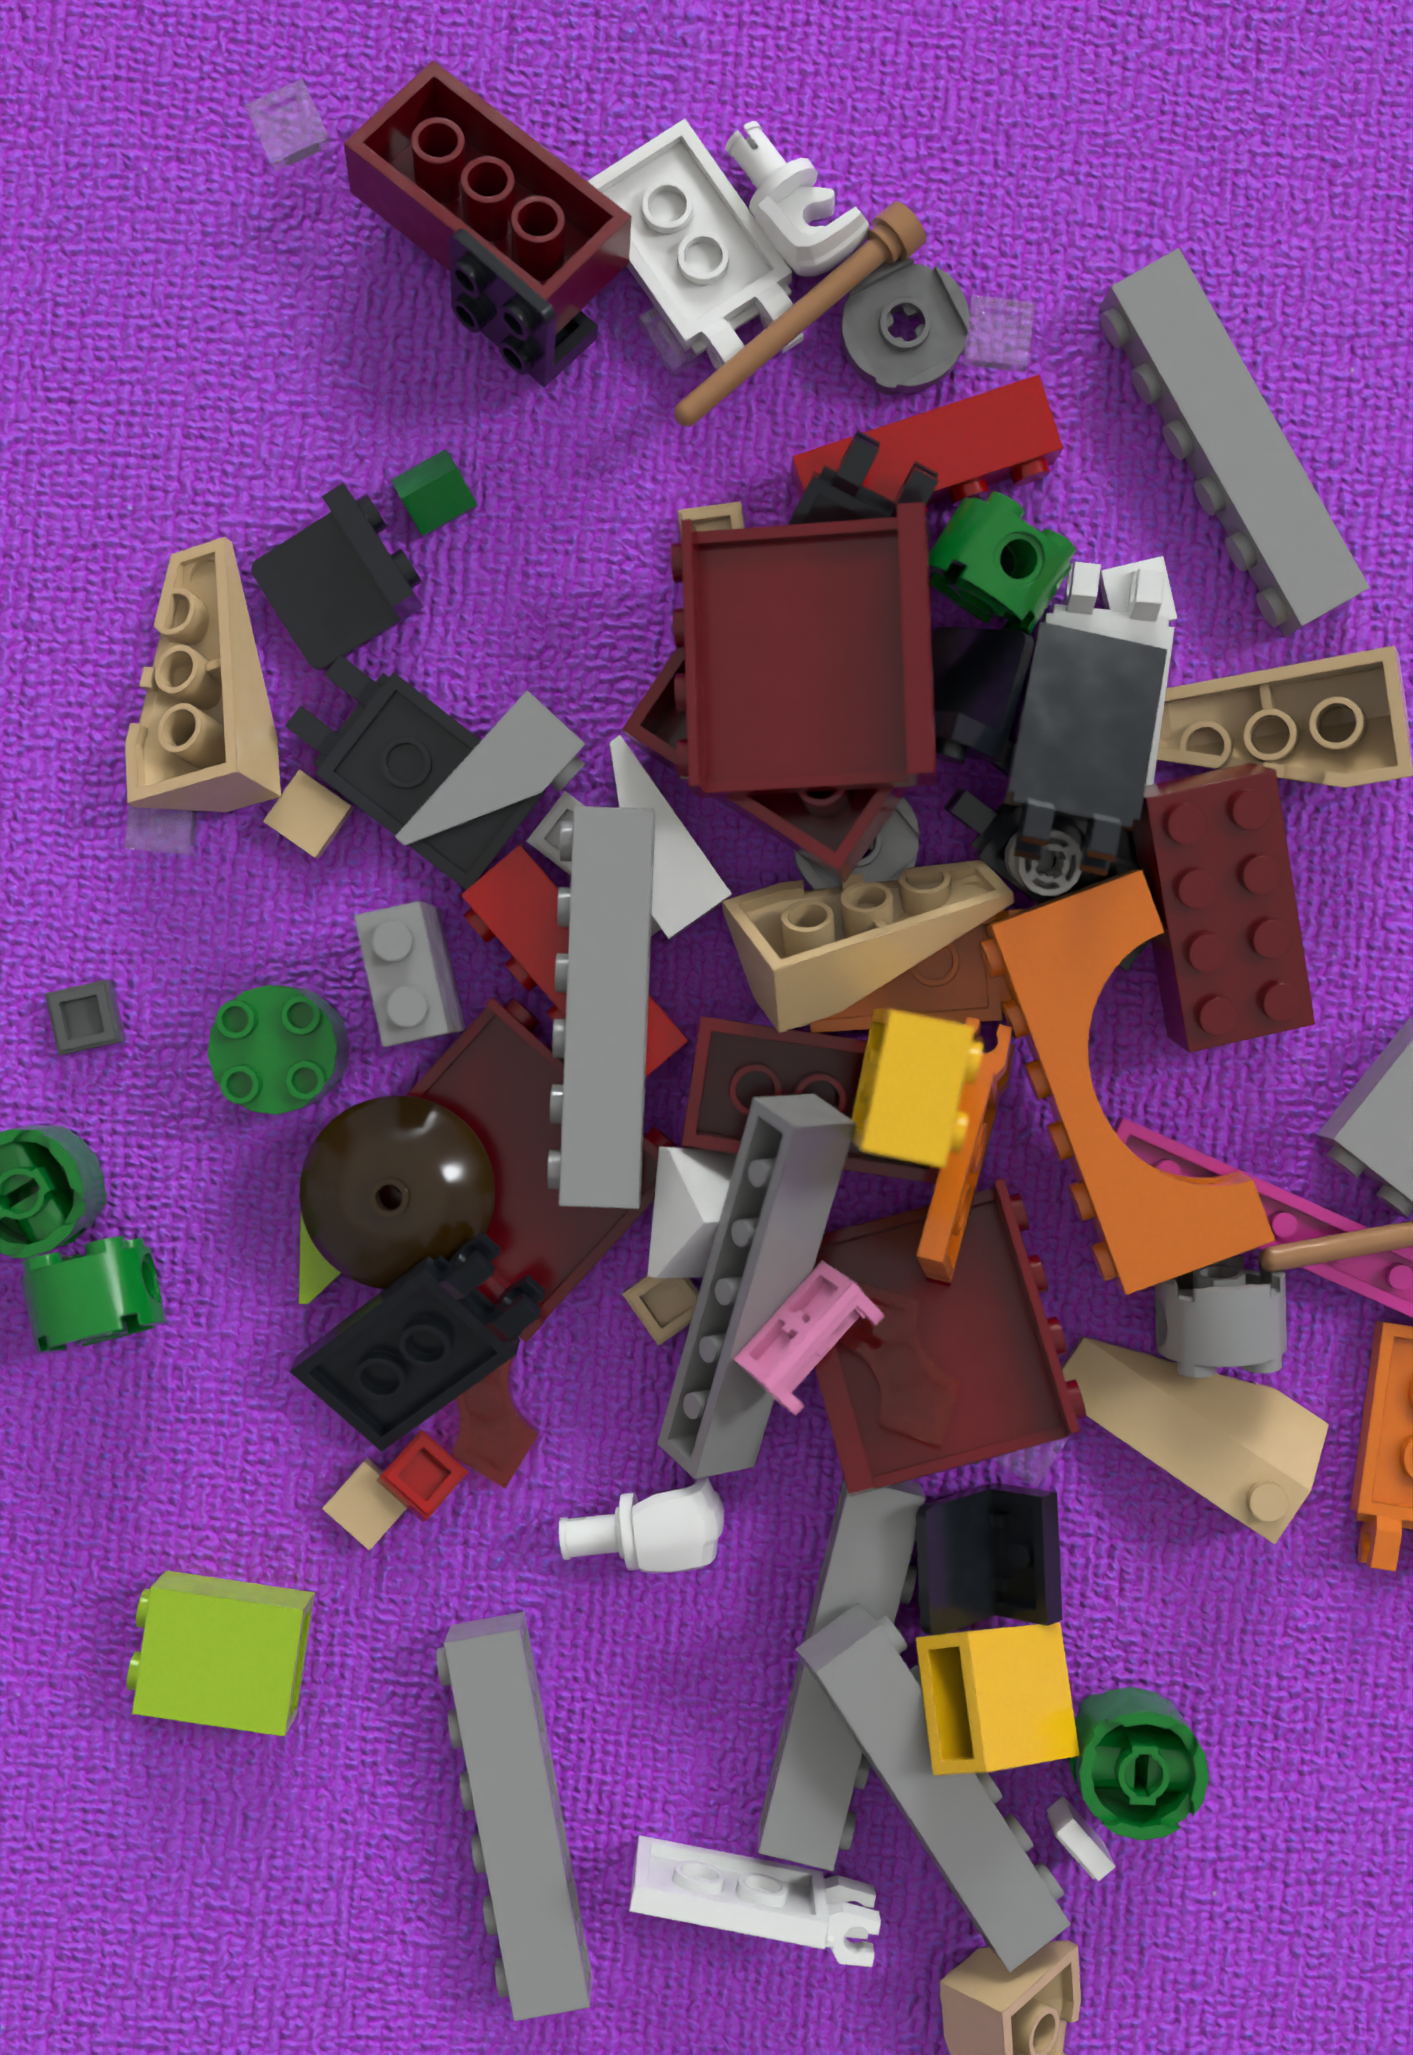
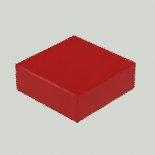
[376,1429,469,1523]

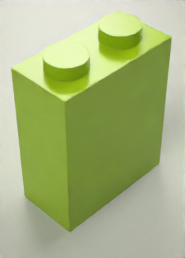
[126,1570,315,1737]

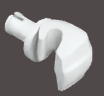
[725,121,870,277]
[559,1477,724,1574]

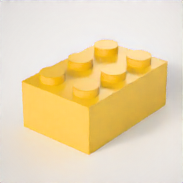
[851,1009,982,1168]

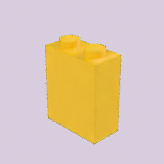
[916,1622,1080,1776]

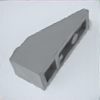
[395,691,585,846]

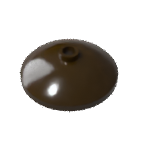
[299,1095,495,1289]

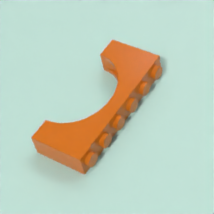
[979,870,1275,1295]

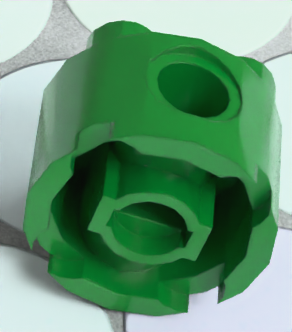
[928,491,1076,635]
[208,985,350,1115]
[0,1125,107,1259]
[21,1236,167,1354]
[1068,1687,1209,1841]

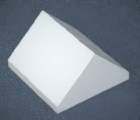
[647,1146,738,1278]

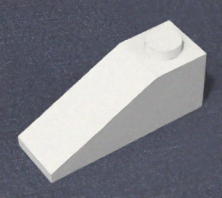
[610,735,732,940]

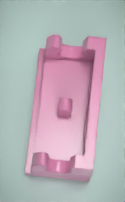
[734,1261,884,1416]

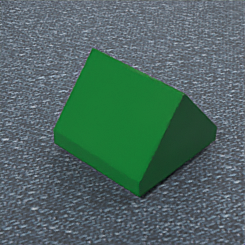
[391,449,478,537]

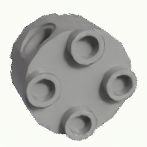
[1155,1256,1287,1378]

